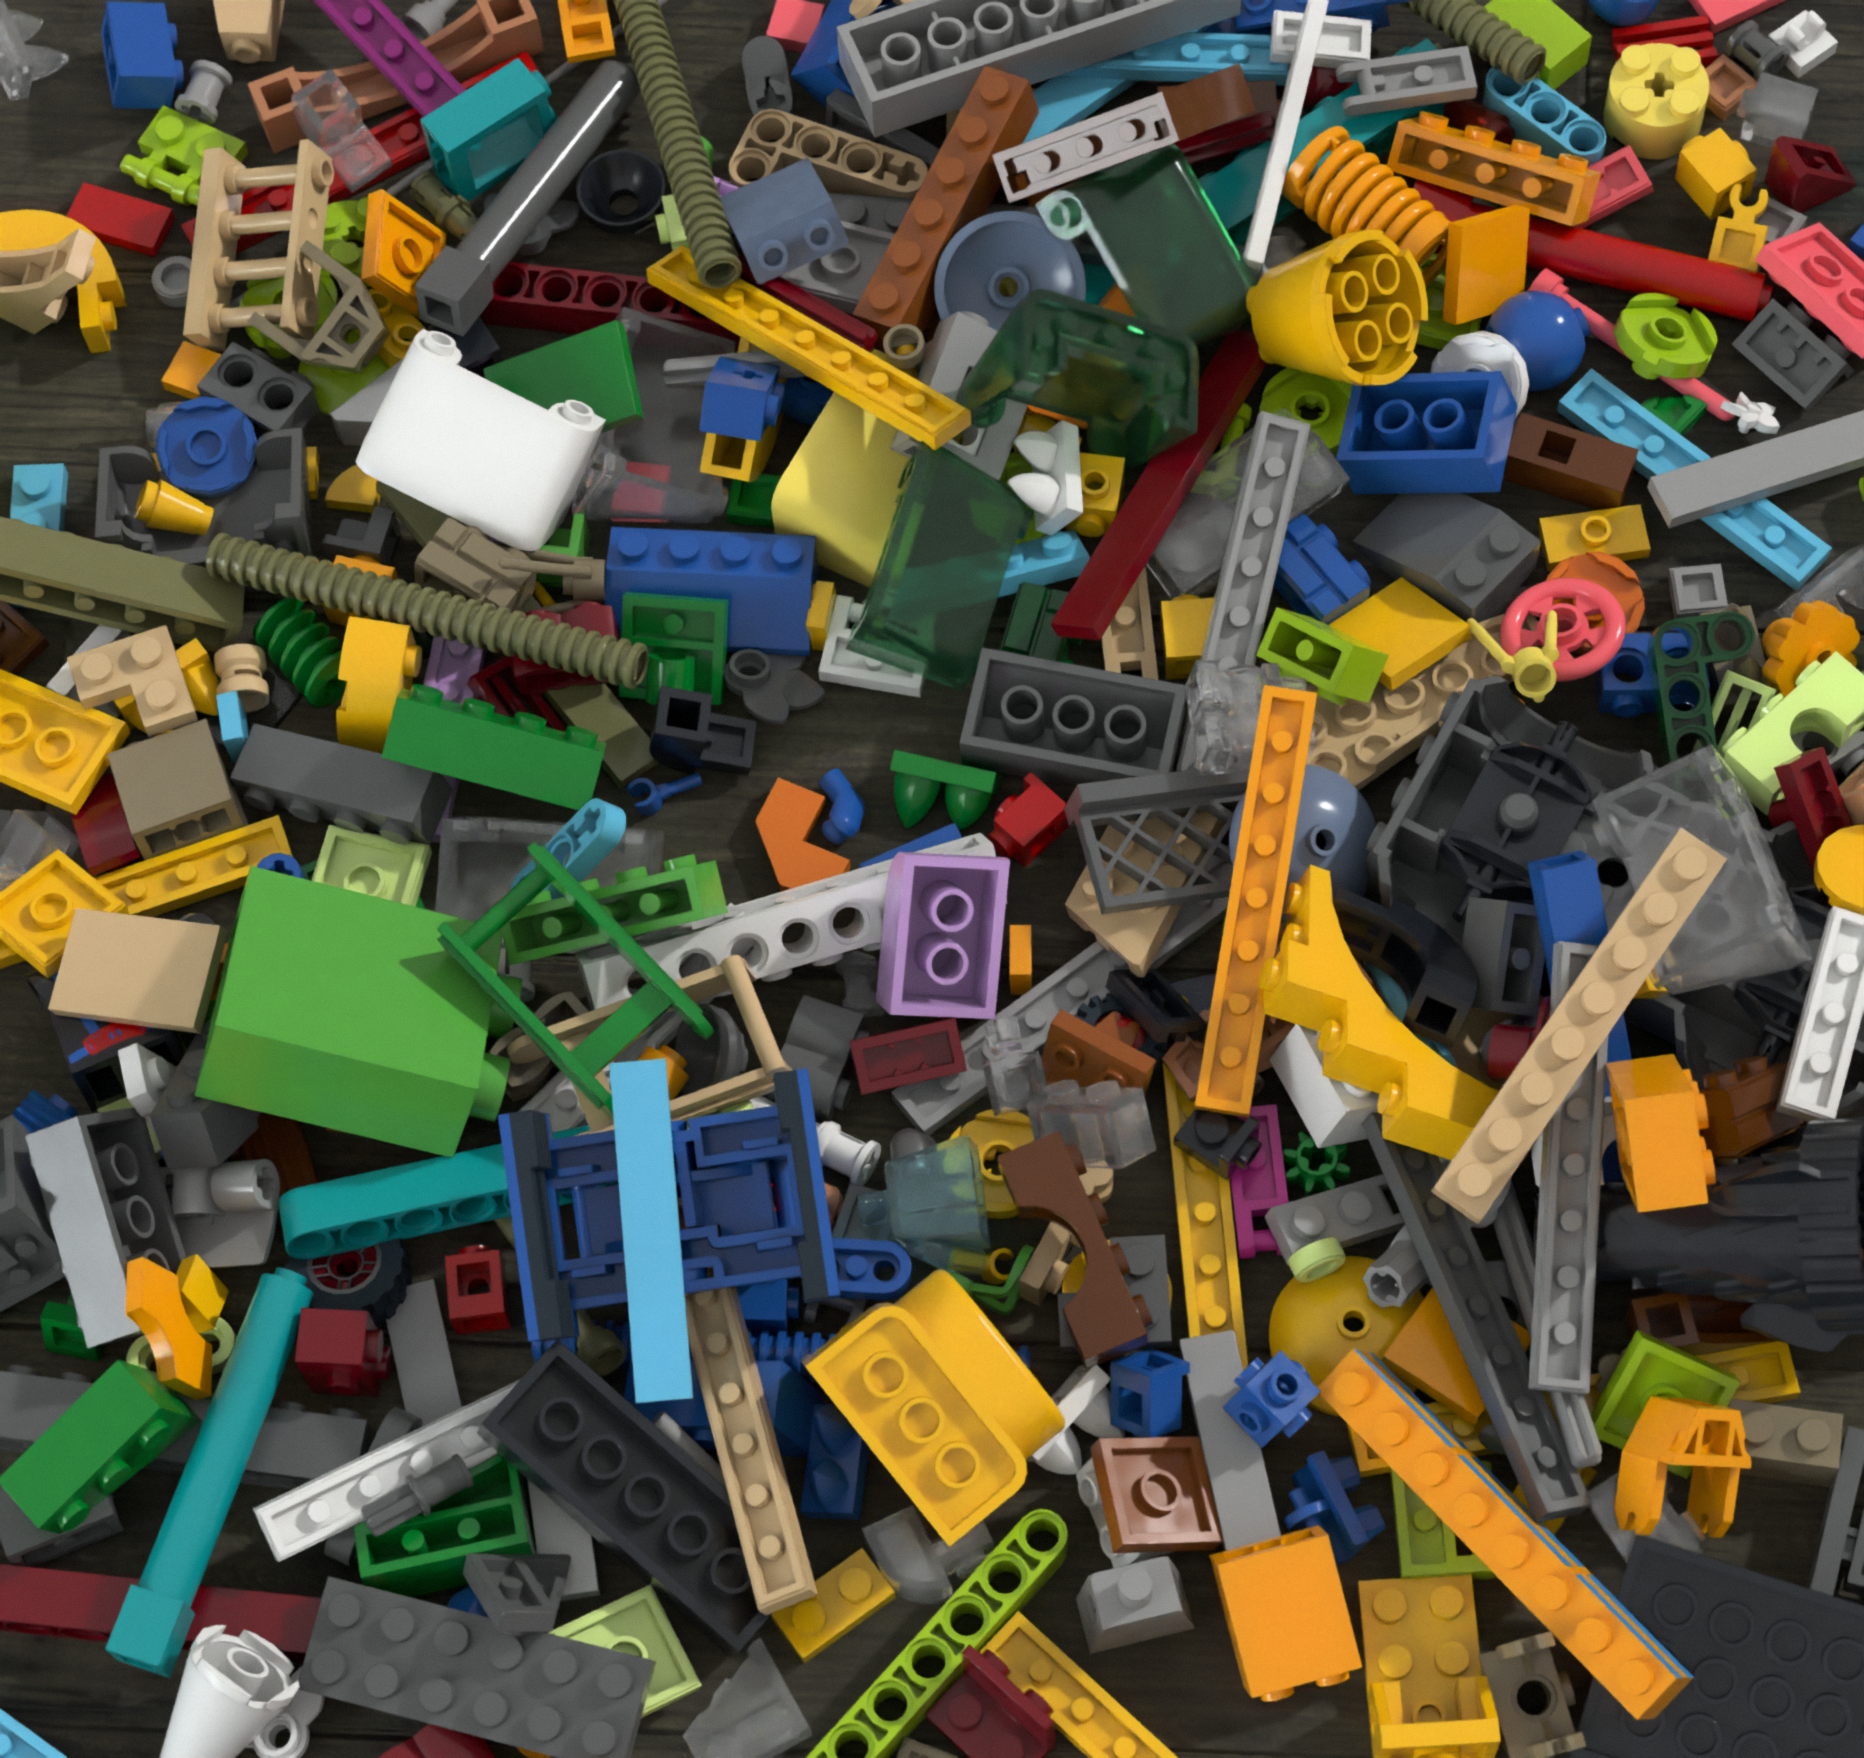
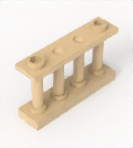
[183,139,334,352]

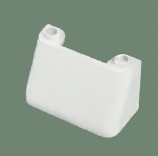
[356,329,606,551]

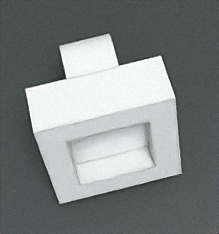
[1768,10,1838,78]

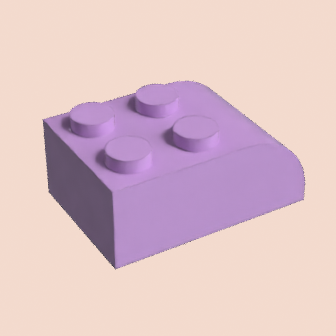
[876,852,1010,1019]

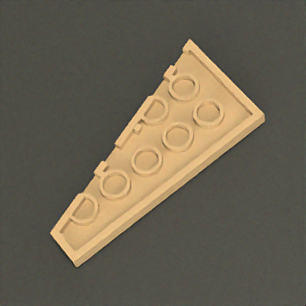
[1242,614,1543,790]

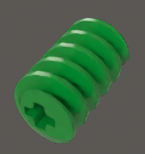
[253,596,346,708]

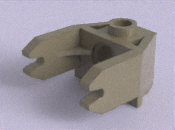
[248,240,391,374]
[1479,1631,1586,1758]

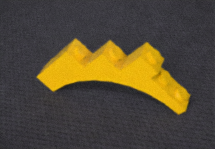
[1259,865,1499,1160]

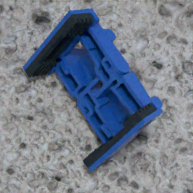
[498,1068,840,1342]

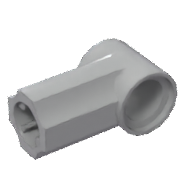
[1363,1224,1433,1308]

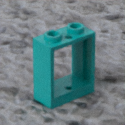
[420,58,557,202]

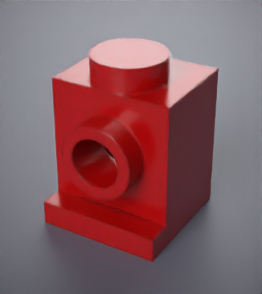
[987,772,1069,868]
[445,1245,511,1335]

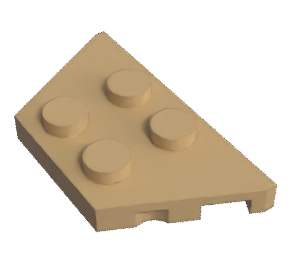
[1065,811,1225,978]

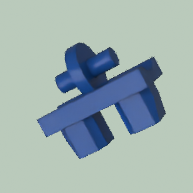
[1284,1450,1385,1566]

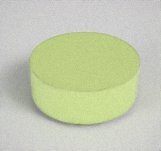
[1287,1237,1346,1283]

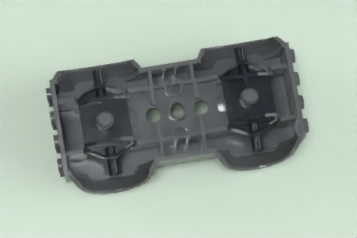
[1365,675,1864,1130]

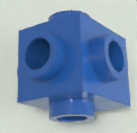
[1222,1350,1320,1448]

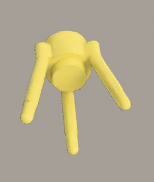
[1466,610,1559,703]

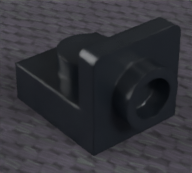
[1173,1109,1262,1180]

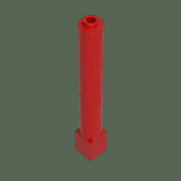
[1414,179,1773,322]

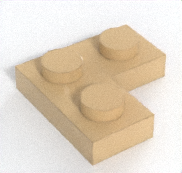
[66,625,198,737]

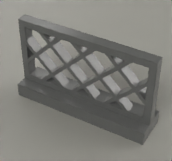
[1064,762,1251,914]

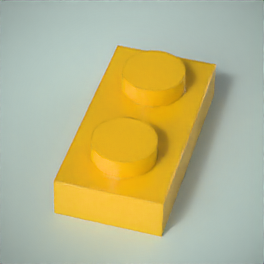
[771,1548,896,1664]

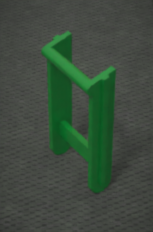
[437,841,714,1120]

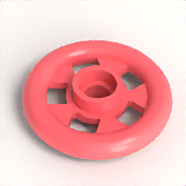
[1500,578,1626,682]

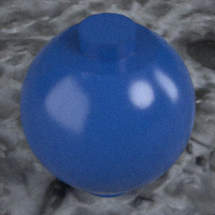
[1486,290,1590,392]

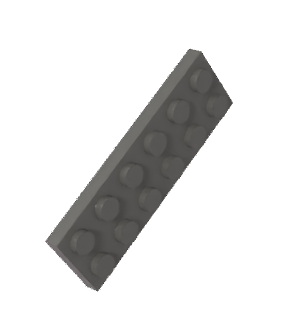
[299,1576,656,1758]

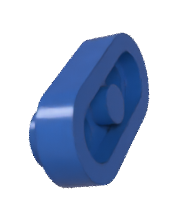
[832,1238,912,1300]

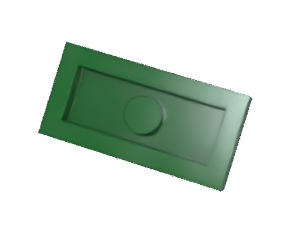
[890,750,1002,830]

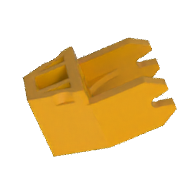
[1614,1396,1752,1538]

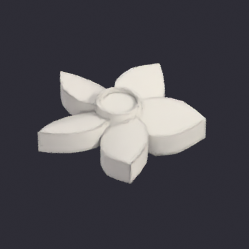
[1720,392,1780,434]

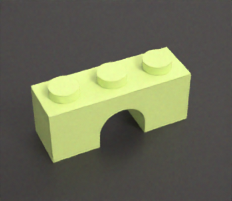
[1720,651,1864,816]

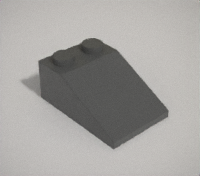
[1352,493,1541,623]

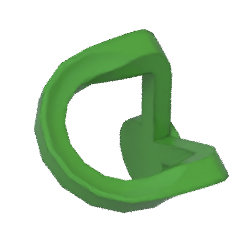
[948,1244,1037,1316]

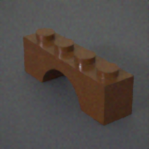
[997,1131,1153,1370]

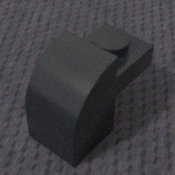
[649,686,757,776]

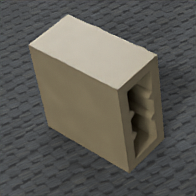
[107,719,245,860]

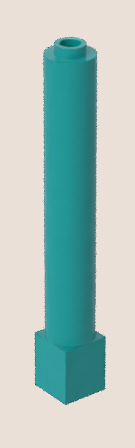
[105,1268,314,1678]

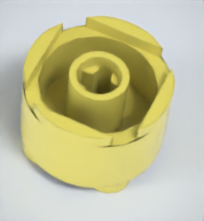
[1604,43,1709,159]

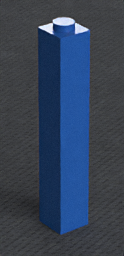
[1527,850,1632,1181]

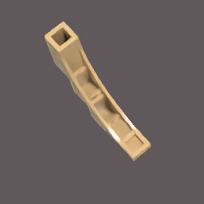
[0,228,96,334]

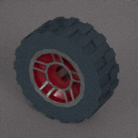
[285,1238,412,1328]

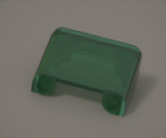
[1035,143,1257,382]
[956,289,1199,472]
[845,441,1033,691]

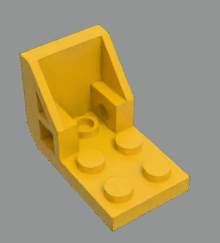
[1357,1575,1501,1758]

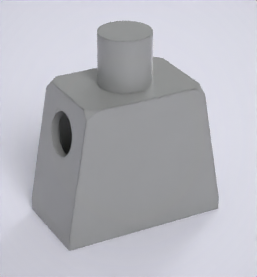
[1076,1556,1194,1654]

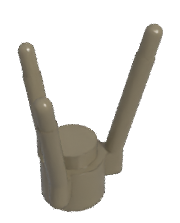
[493,542,606,614]

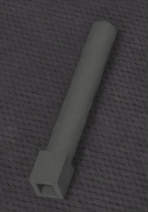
[415,60,640,336]

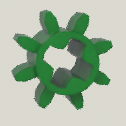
[1283,1131,1350,1197]

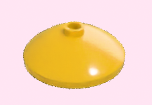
[1269,1256,1424,1417]

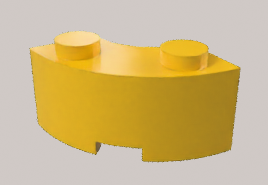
[336,616,422,754]

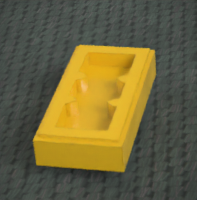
[1538,504,1651,572]

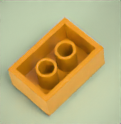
[1606,1054,1716,1213]

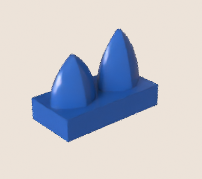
[800,1403,869,1520]

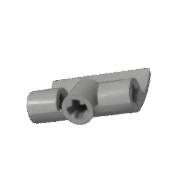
[160,1159,280,1269]

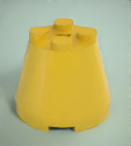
[1245,229,1428,386]

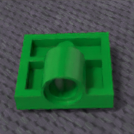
[619,592,729,705]

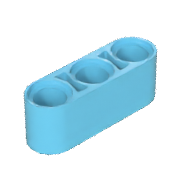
[1482,67,1607,167]

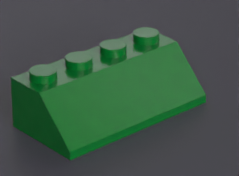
[381,684,607,811]

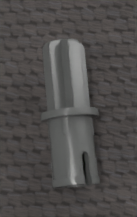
[361,1454,474,1536]

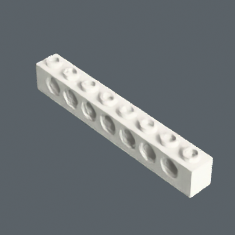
[575,833,1008,1012]

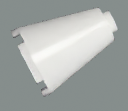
[160,1625,299,1758]

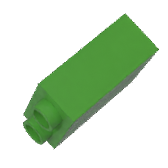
[194,866,522,1158]

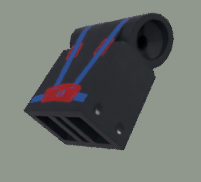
[24,969,185,1112]

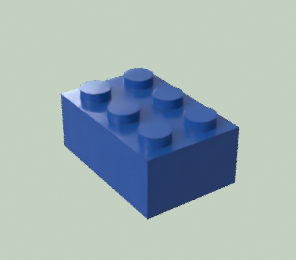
[1336,371,1517,494]

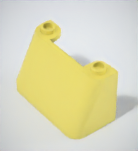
[771,349,963,593]

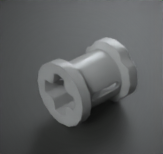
[175,60,233,125]

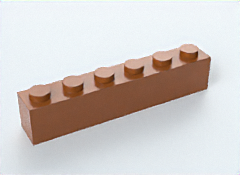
[852,66,1039,350]

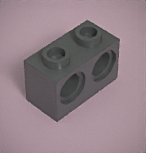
[197,342,321,440]

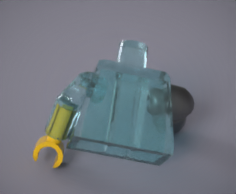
[858,1128,1014,1285]

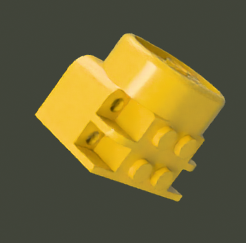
[800,1269,1065,1547]

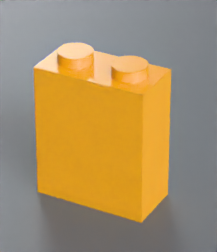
[1209,1525,1362,1702]

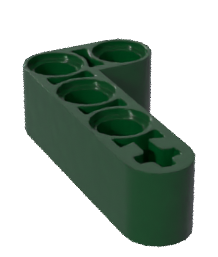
[1647,611,1755,809]

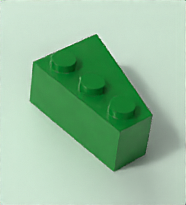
[0,1359,202,1534]
[354,1453,536,1597]

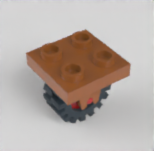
[1033,993,1168,1140]

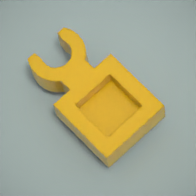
[1708,184,1769,271]

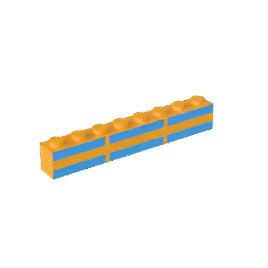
[1317,1349,1694,1720]

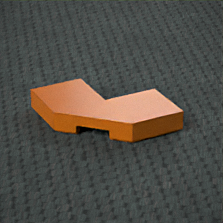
[755,777,851,892]

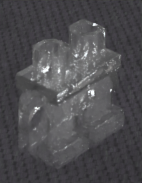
[1184,660,1317,775]

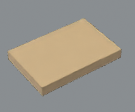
[48,908,228,1034]

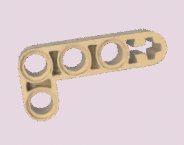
[728,109,928,199]

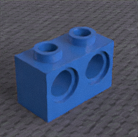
[1596,633,1709,718]

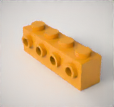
[1387,112,1601,226]

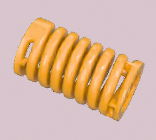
[1282,126,1451,288]

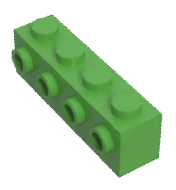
[501,854,728,965]

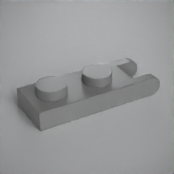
[1335,46,1477,116]
[1264,1174,1405,1265]

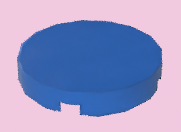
[155,397,257,499]

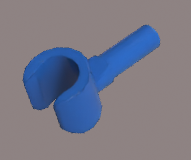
[627,773,702,816]

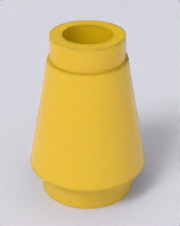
[134,479,214,537]

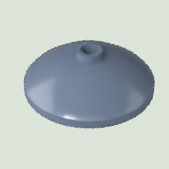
[934,211,1086,355]
[1229,764,1376,922]

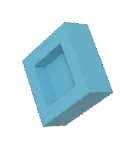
[216,691,249,763]

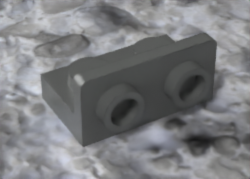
[1731,299,1855,412]

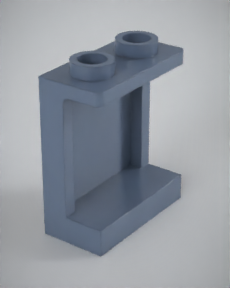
[720,157,849,284]

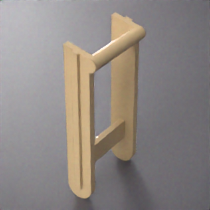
[507,955,792,1136]

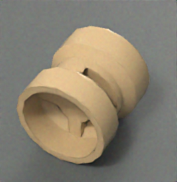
[214,644,270,713]

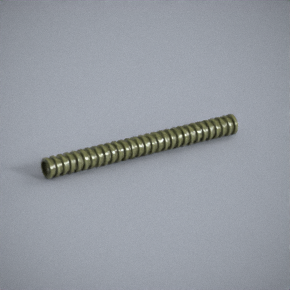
[613,0,742,289]
[1399,0,1546,85]
[206,532,649,689]

